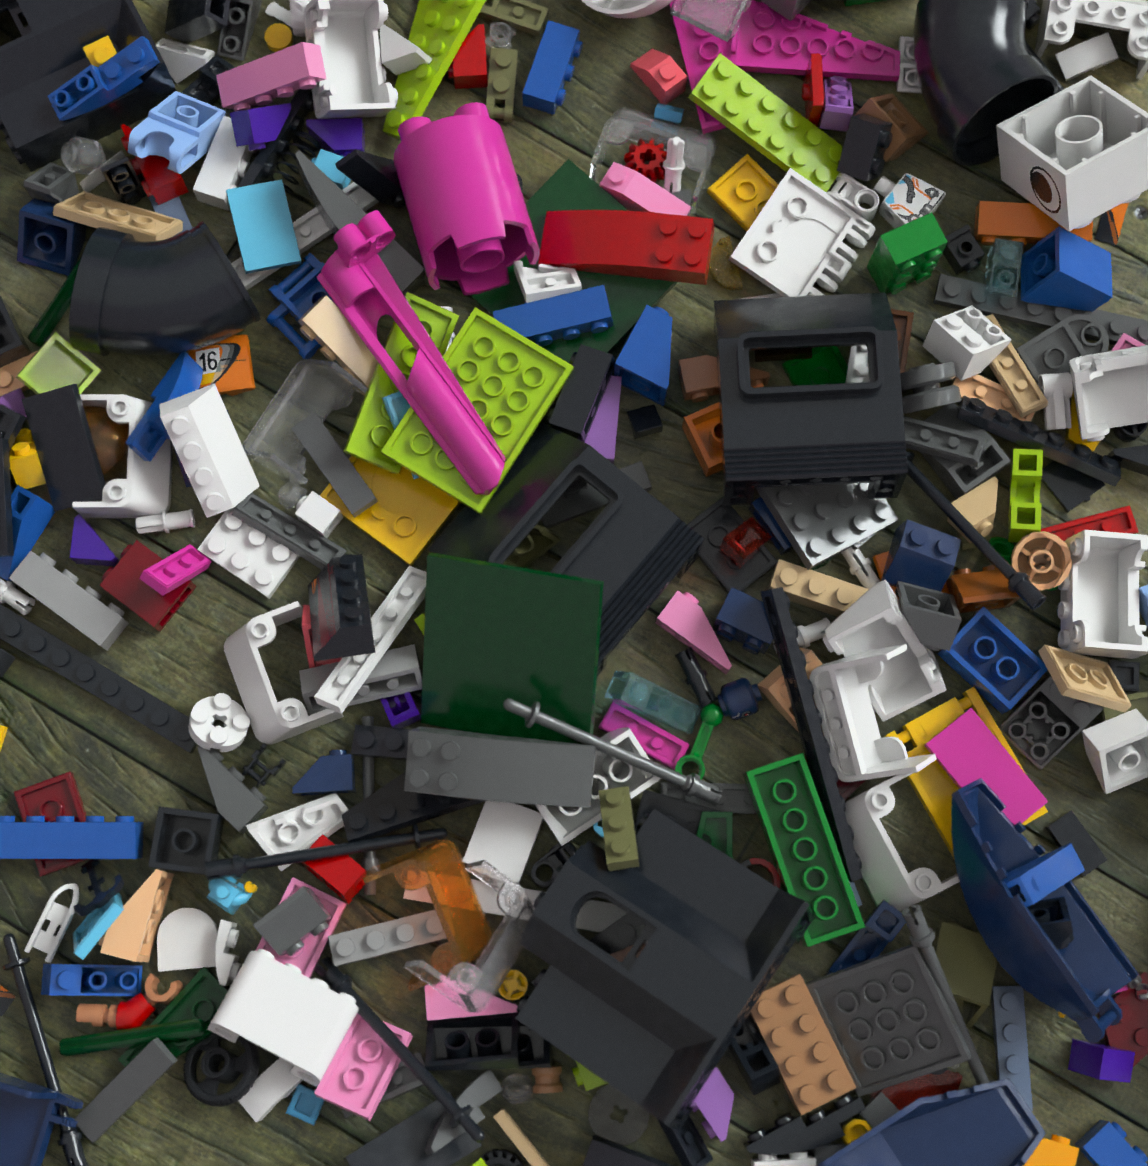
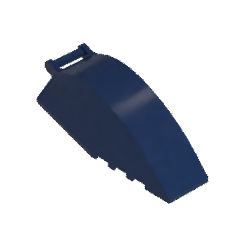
[951,778,1138,1043]

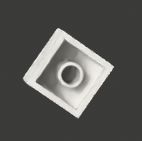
[1082,708,1148,794]

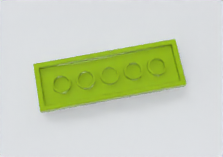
[688,53,843,192]
[343,292,459,474]

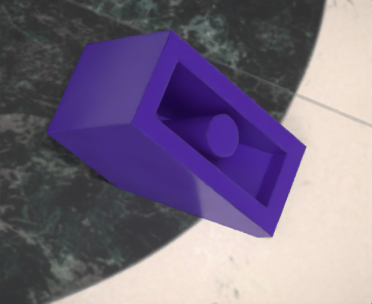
[230,103,291,151]
[306,118,365,157]

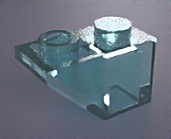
[985,238,1024,297]

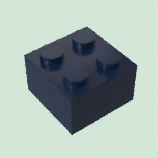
[712,587,773,655]

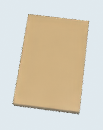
[1038,645,1132,712]

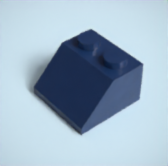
[17,198,86,276]
[881,519,961,592]

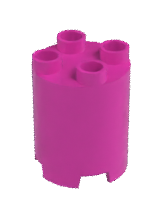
[393,102,540,295]

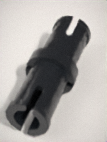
[675,647,718,708]

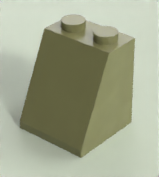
[932,921,997,1029]

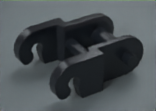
[242,743,286,788]

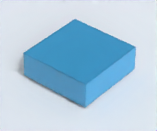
[654,103,685,124]
[286,1084,325,1125]

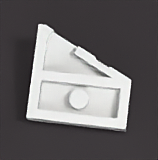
[514,261,582,303]

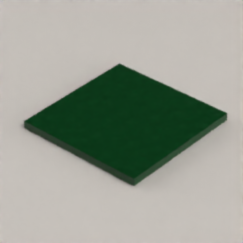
[454,159,678,363]
[421,552,604,744]

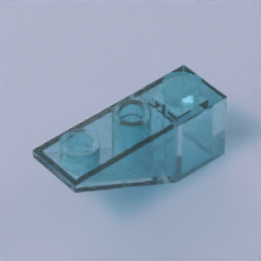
[604,671,702,734]

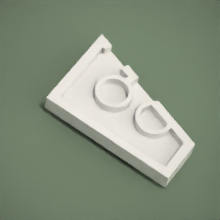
[246,792,349,872]

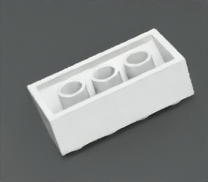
[159,383,260,518]

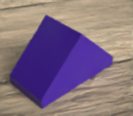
[69,514,120,567]
[380,692,421,729]
[1068,1038,1135,1083]

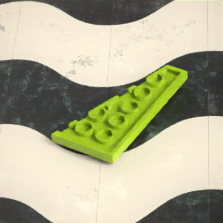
[382,0,486,140]

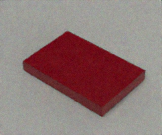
[13,771,90,877]

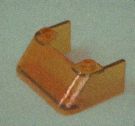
[363,840,494,992]

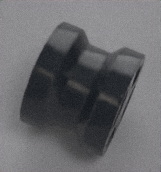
[1113,422,1148,442]

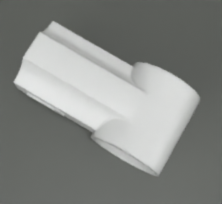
[1038,372,1073,430]

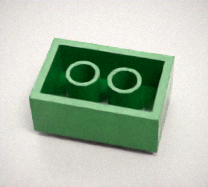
[867,212,948,295]

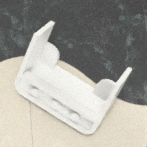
[72,394,173,518]
[224,601,344,745]
[810,644,936,782]
[844,773,959,911]

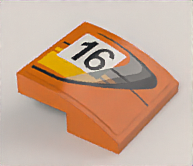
[189,334,255,396]

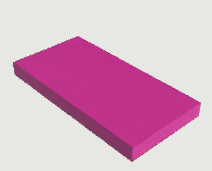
[924,708,1048,825]

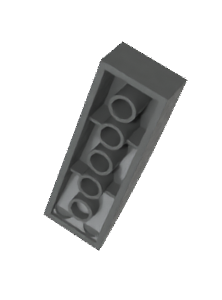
[295,150,425,294]
[404,727,596,808]

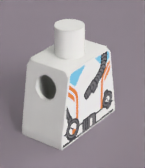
[874,173,946,229]

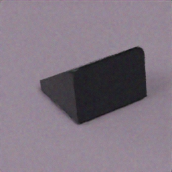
[627,404,663,439]

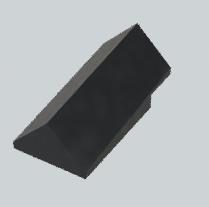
[425,1012,554,1071]

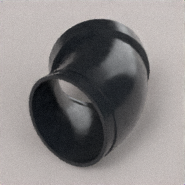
[913,0,1058,166]
[69,221,261,356]

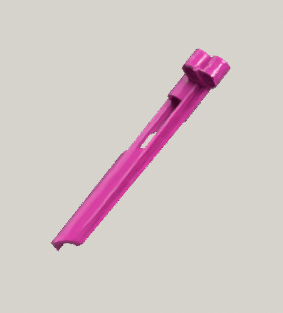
[317,210,506,495]

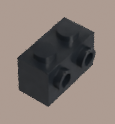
[837,113,893,181]

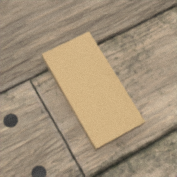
[53,191,183,242]

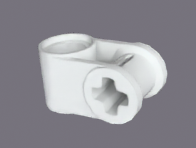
[826,173,879,222]

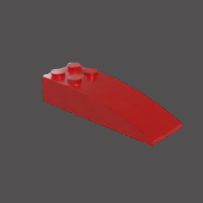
[538,210,714,285]

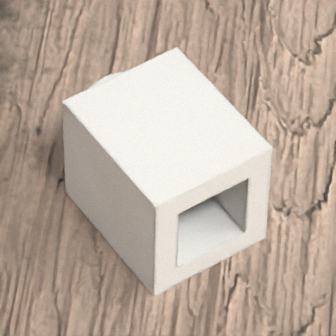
[295,490,343,538]

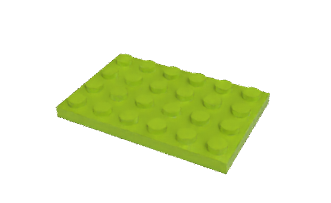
[381,307,574,514]

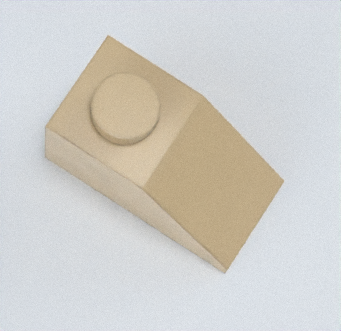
[947,476,998,543]

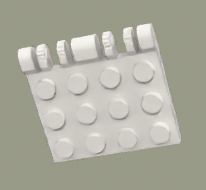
[728,168,876,297]

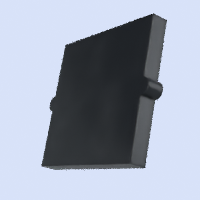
[1042,459,1105,513]

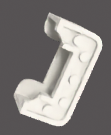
[304,0,398,119]
[1057,530,1148,659]

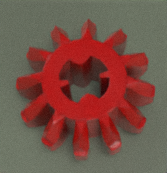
[624,138,667,183]

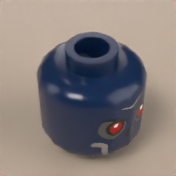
[717,678,763,721]

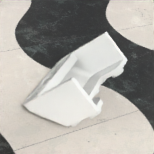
[1035,0,1148,80]

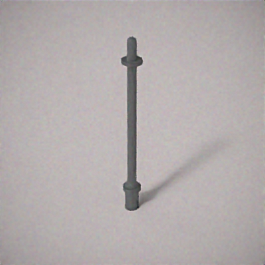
[503,699,723,806]
[902,905,994,1085]

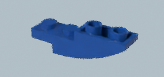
[47,36,160,121]
[125,352,203,462]

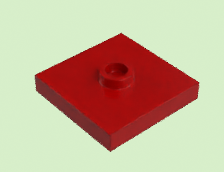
[802,53,824,127]

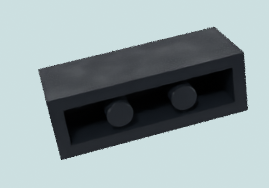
[547,344,615,442]

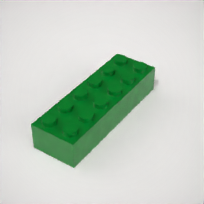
[743,753,865,947]

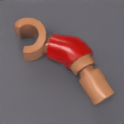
[76,973,183,1030]

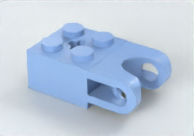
[128,91,226,174]

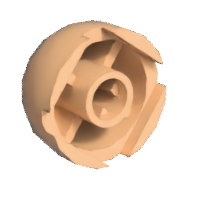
[1011,531,1072,591]

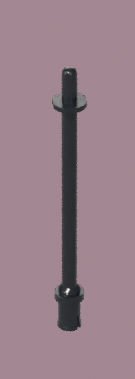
[906,452,1046,610]
[205,824,448,881]
[2,933,89,1166]
[314,957,485,1142]

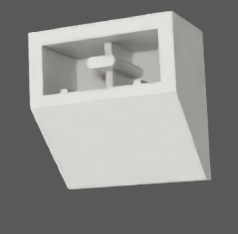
[923,305,1011,381]

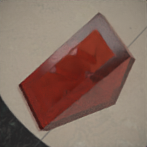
[720,517,772,568]

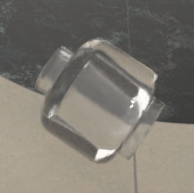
[61,136,106,175]

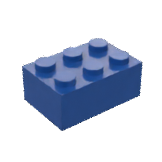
[937,607,1048,714]

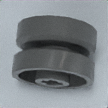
[900,361,962,414]

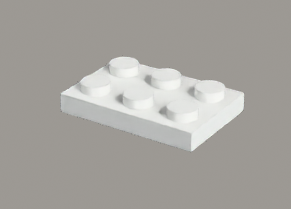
[197,506,300,599]

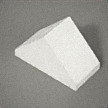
[380,24,433,75]

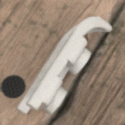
[24,883,79,963]

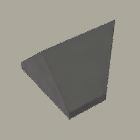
[24,162,79,204]

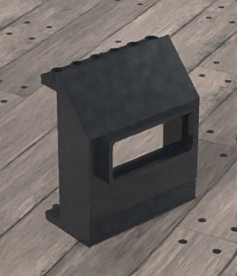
[714,292,908,506]
[427,422,704,677]

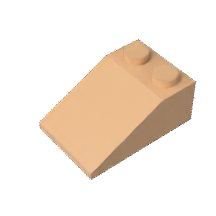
[99,869,174,962]

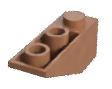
[677,355,770,402]

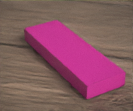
[139,544,212,596]
[598,702,690,771]

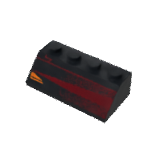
[308,554,375,661]

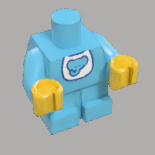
[206,877,258,915]

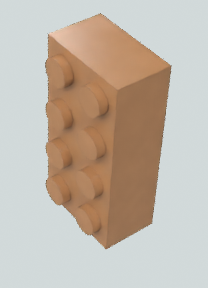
[750,974,857,1116]

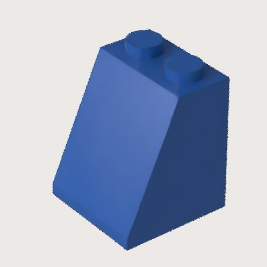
[1021,227,1113,312]
[614,305,672,406]

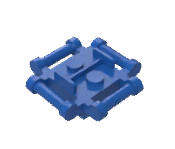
[266,253,337,361]

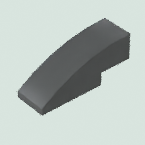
[424,1069,503,1156]

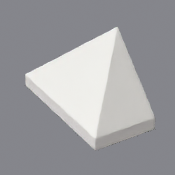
[155,38,215,84]

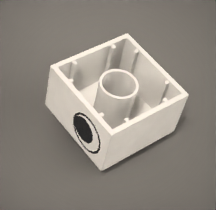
[996,76,1148,231]

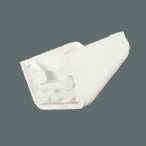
[1069,345,1148,442]
[822,580,946,722]

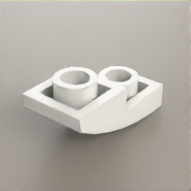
[1055,33,1119,81]
[896,36,922,94]
[215,919,242,986]
[238,1058,302,1122]

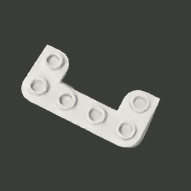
[208,949,359,1087]

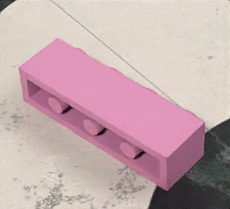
[216,42,326,111]

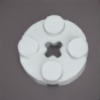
[188,693,250,752]

